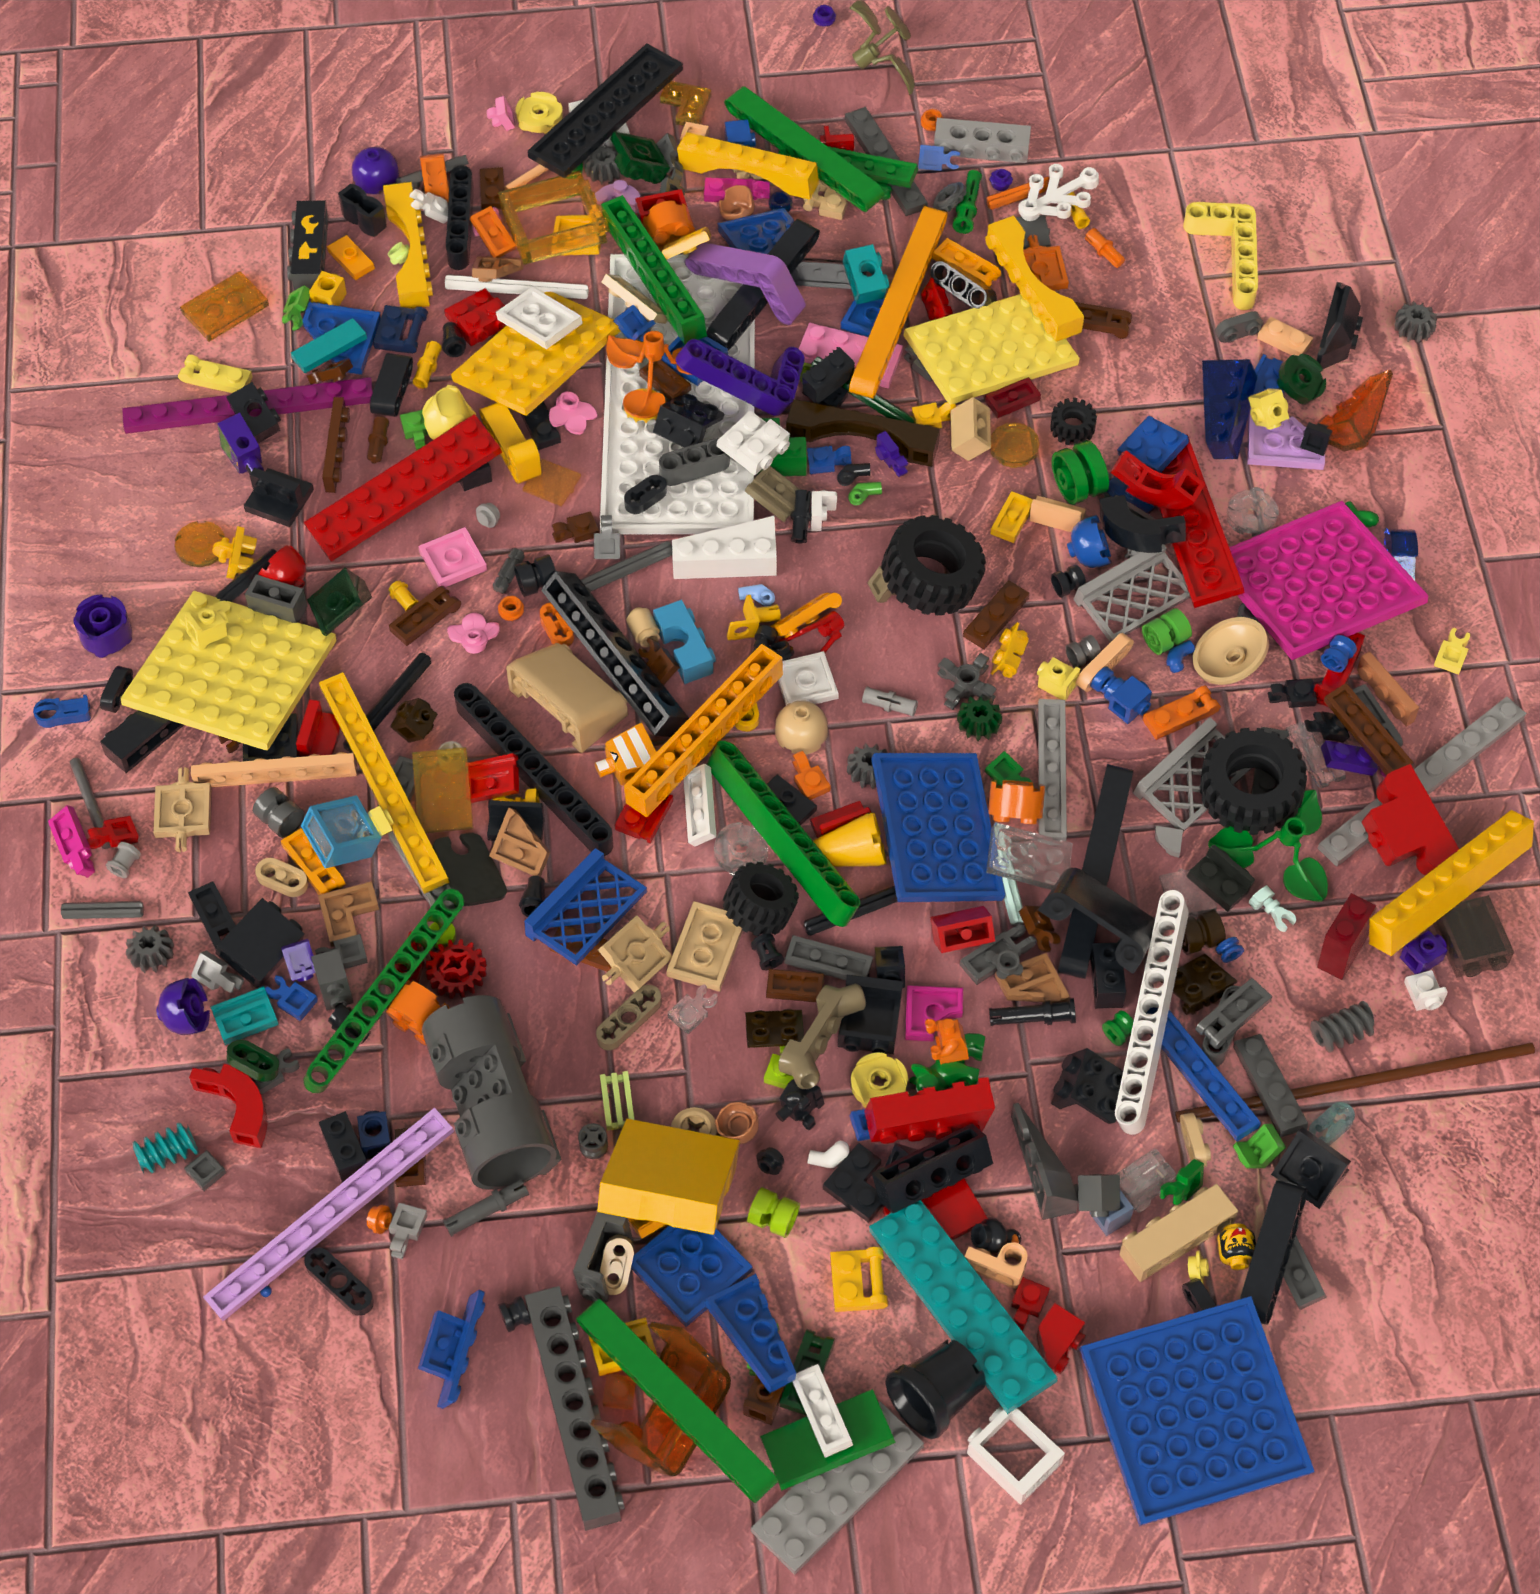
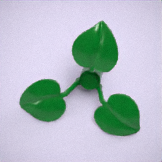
[1208,790,1328,902]

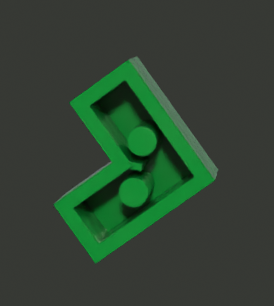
[756,418,807,476]

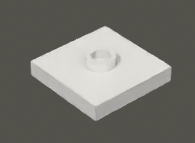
[778,651,839,705]

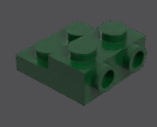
[610,131,670,184]

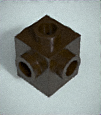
[390,698,438,743]

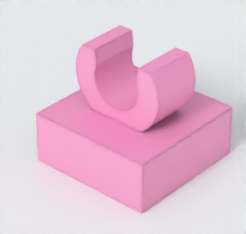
[487,96,515,131]

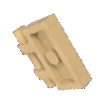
[803,179,849,220]

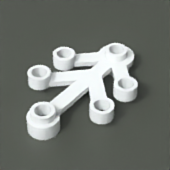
[1018,164,1099,221]

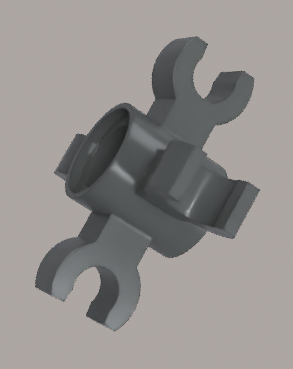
[937,653,997,710]

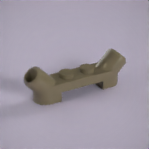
[779,983,866,1089]

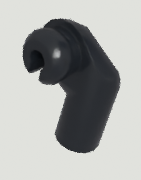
[837,463,870,486]

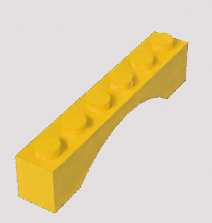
[677,132,819,200]
[383,182,433,309]
[985,215,1084,342]

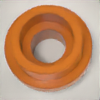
[920,109,943,131]
[498,596,524,621]
[367,1204,393,1234]

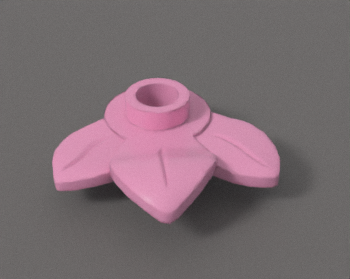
[549,391,597,435]
[447,613,500,654]

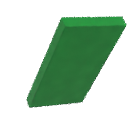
[760,1389,895,1491]

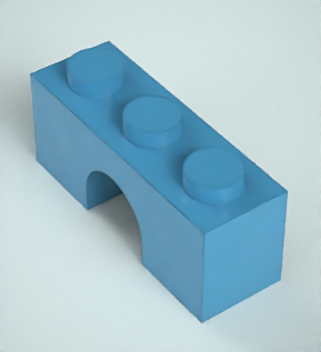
[653,600,716,684]

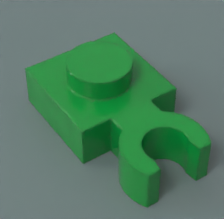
[984,751,1034,786]

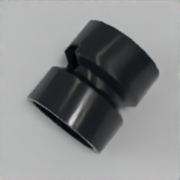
[514,554,556,597]

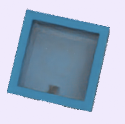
[301,795,382,869]

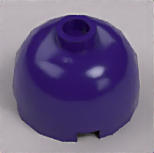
[352,146,400,195]
[156,978,210,1035]

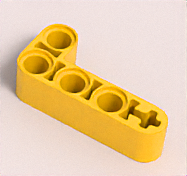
[479,403,542,484]

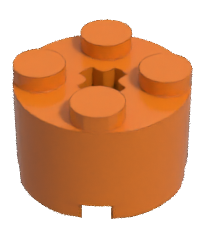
[643,201,696,252]
[988,780,1045,824]
[386,980,450,1046]

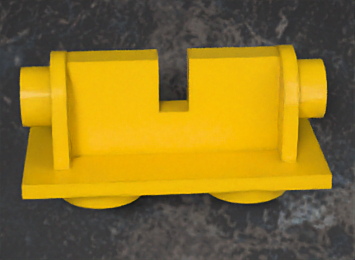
[990,622,1029,678]

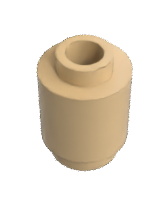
[626,607,660,647]

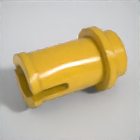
[389,580,419,611]

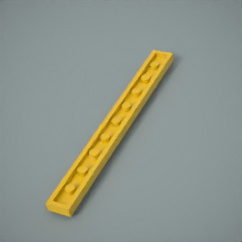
[319,672,449,894]

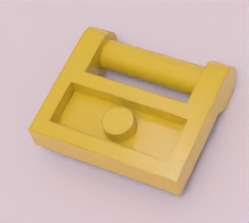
[830,1247,888,1312]

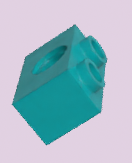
[842,244,889,305]

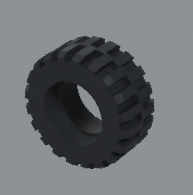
[881,515,986,616]
[1200,728,1307,835]

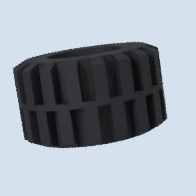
[723,862,799,936]

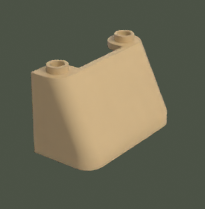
[506,643,628,753]

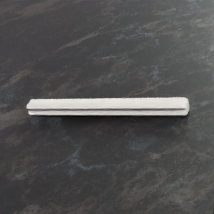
[445,275,589,299]

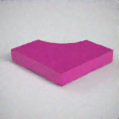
[905,985,963,1041]

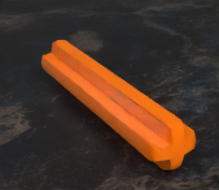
[986,176,1050,210]

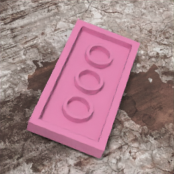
[799,323,903,389]

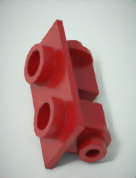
[921,278,953,321]

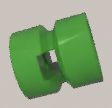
[1142,608,1192,655]

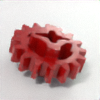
[426,939,487,999]

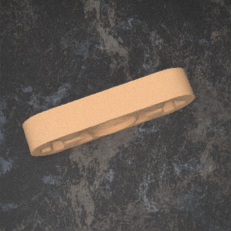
[1076,633,1134,692]

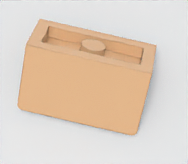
[1029,496,1086,532]

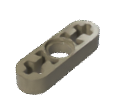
[596,985,662,1051]

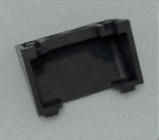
[1038,868,1155,974]

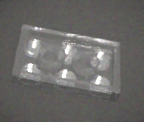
[986,822,1073,890]

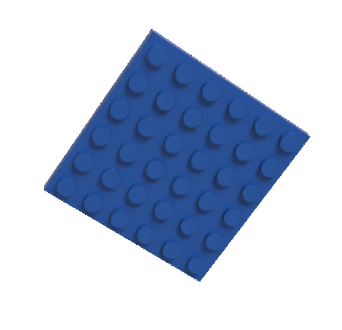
[1079,1296,1315,1527]

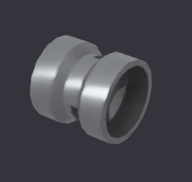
[1065,635,1101,668]

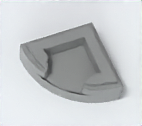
[1155,826,1183,858]

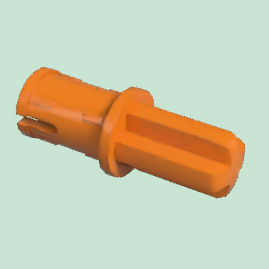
[1085,228,1125,268]

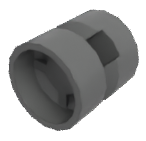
[252,787,305,838]

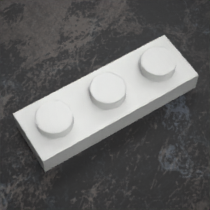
[684,763,716,846]
[792,1364,853,1458]

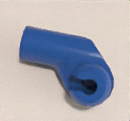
[1166,640,1195,673]

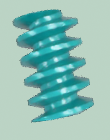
[132,1122,199,1173]

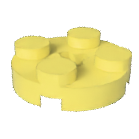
[516,92,563,134]
[851,1053,908,1108]

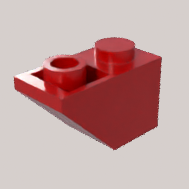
[1036,1303,1086,1374]

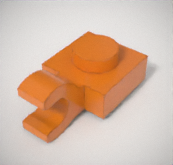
[792,751,831,800]

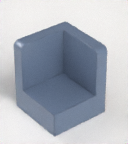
[1090,1190,1134,1236]

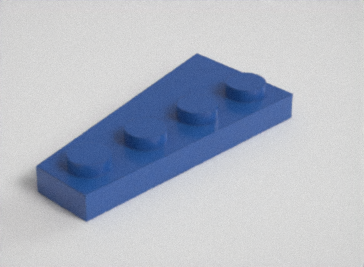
[705,1274,796,1393]

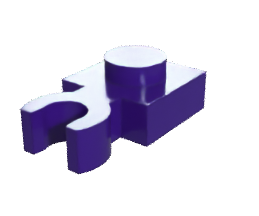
[875,431,908,477]

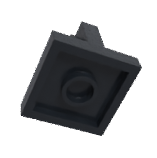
[244,468,314,527]
[1271,1127,1351,1209]

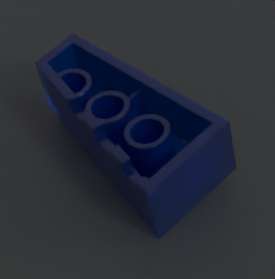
[1202,359,1257,459]

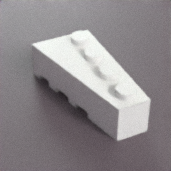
[672,516,777,579]

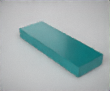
[291,318,367,373]

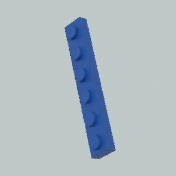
[1146,1007,1261,1142]

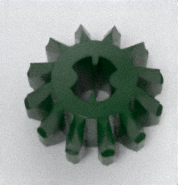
[957,695,1002,741]

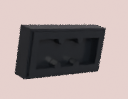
[767,774,817,826]

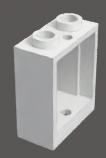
[967,1407,1065,1505]

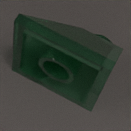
[307,567,372,636]

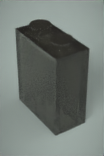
[1433,895,1514,978]

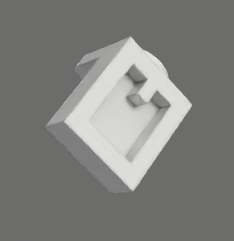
[811,490,837,531]
[1404,970,1448,1011]

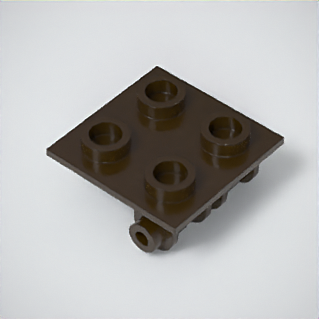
[1160,954,1237,1015]
[745,1009,804,1048]

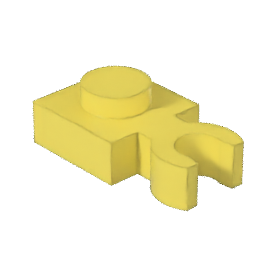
[1434,628,1470,675]
[368,806,394,837]

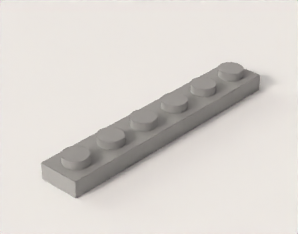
[1038,699,1067,843]

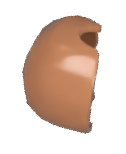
[719,185,755,221]
[715,1102,759,1144]

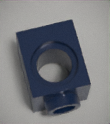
[357,1111,392,1159]

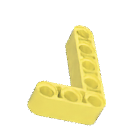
[1183,202,1258,310]

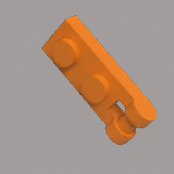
[1143,685,1221,740]

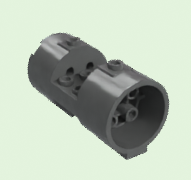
[422,995,562,1190]

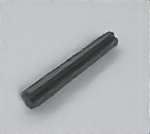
[580,541,673,592]

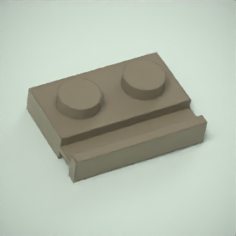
[745,466,800,522]

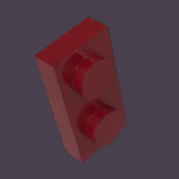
[985,377,1041,419]

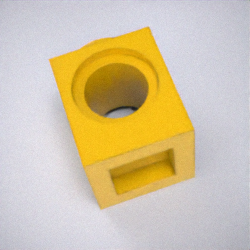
[309,271,347,306]

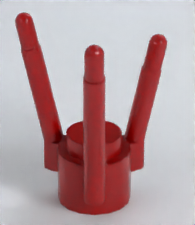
[778,611,845,653]

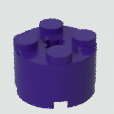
[73,594,132,658]

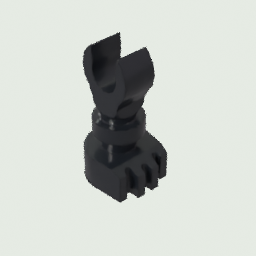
[751,625,778,654]

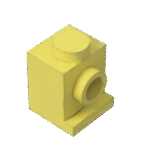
[184,605,228,648]
[1037,657,1081,701]

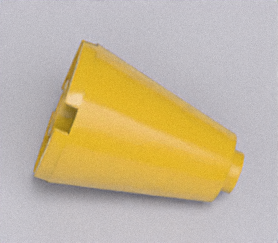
[813,812,887,867]

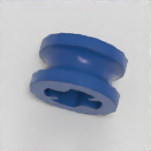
[1216,937,1244,963]

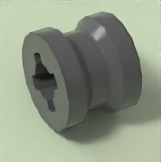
[578,1123,608,1159]

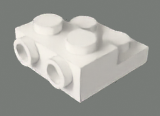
[717,410,790,475]

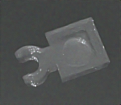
[668,984,718,1034]

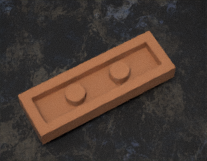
[1357,651,1419,726]

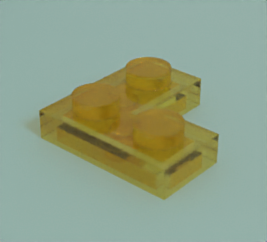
[660,81,711,126]

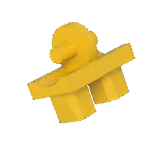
[213,526,257,579]

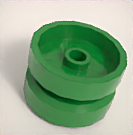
[1051,440,1109,505]

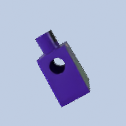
[217,413,264,474]

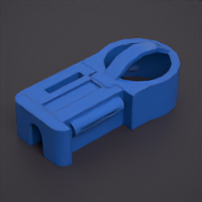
[33,694,91,728]

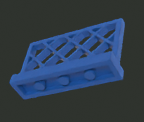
[524,848,647,966]

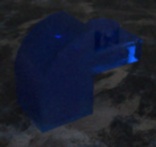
[1384,529,1418,580]

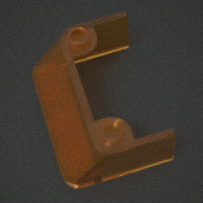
[590,1322,731,1476]

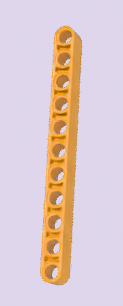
[849,206,948,399]

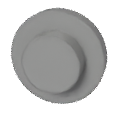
[476,503,500,528]

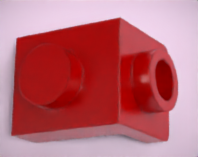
[820,126,854,151]

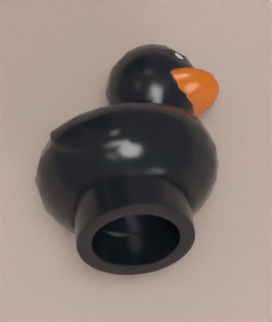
[971,1217,1022,1254]

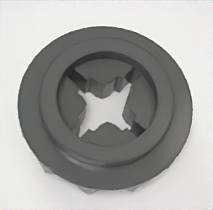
[933,182,967,212]

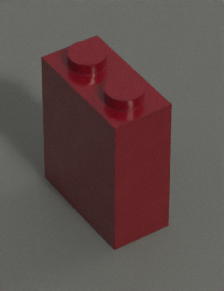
[1317,893,1377,980]

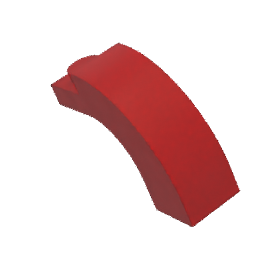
[1110,450,1205,509]
[189,1063,268,1148]

